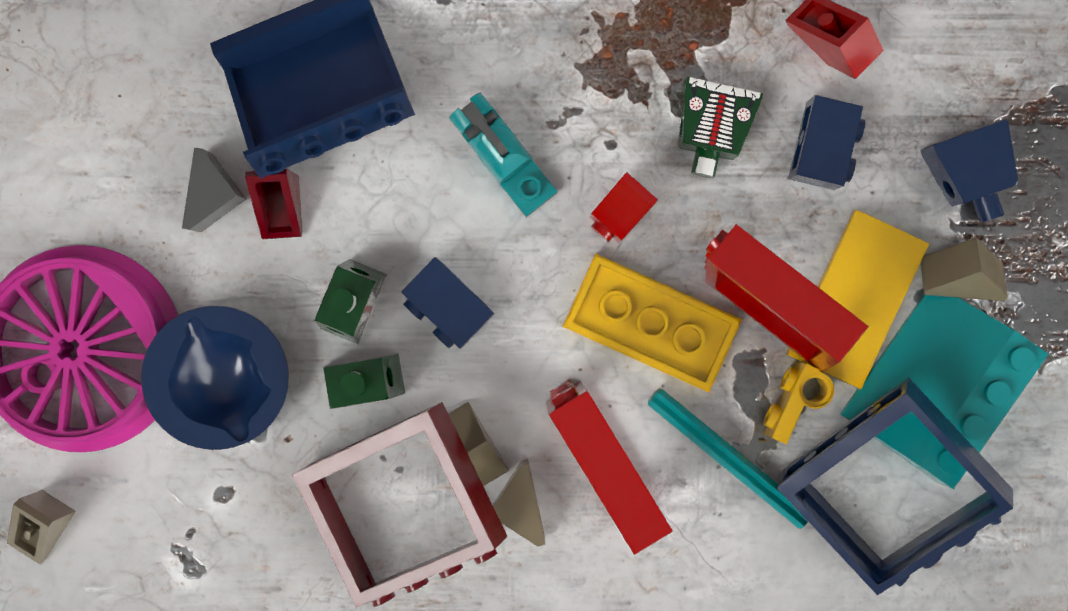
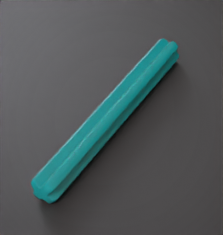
[648,388,808,529]

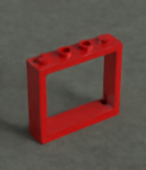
[704,224,869,372]
[547,379,673,555]

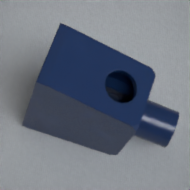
[920,119,1018,223]

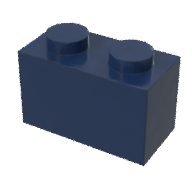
[788,95,865,190]
[401,257,495,349]

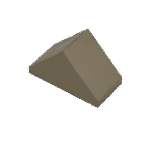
[920,237,1008,301]
[449,402,509,486]
[493,459,546,547]
[7,490,76,565]

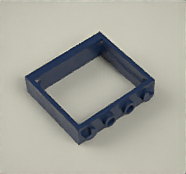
[777,377,1013,596]

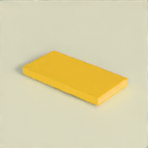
[785,209,929,389]
[562,253,742,393]

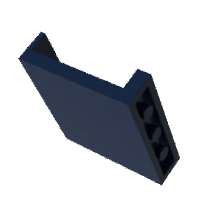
[210,0,415,179]

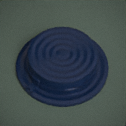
[141,306,289,450]

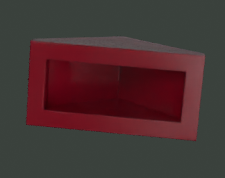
[245,169,302,239]

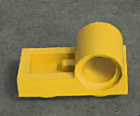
[763,362,834,445]

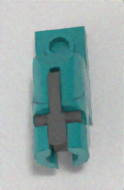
[449,92,558,218]

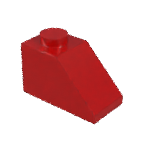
[785,0,884,79]
[589,172,658,243]

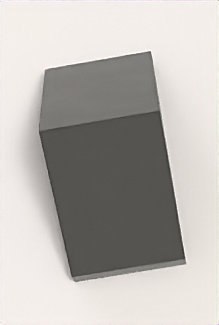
[182,147,246,232]

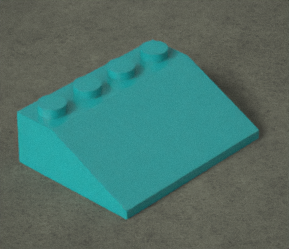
[840,294,1049,490]

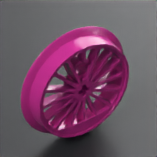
[0,245,178,452]

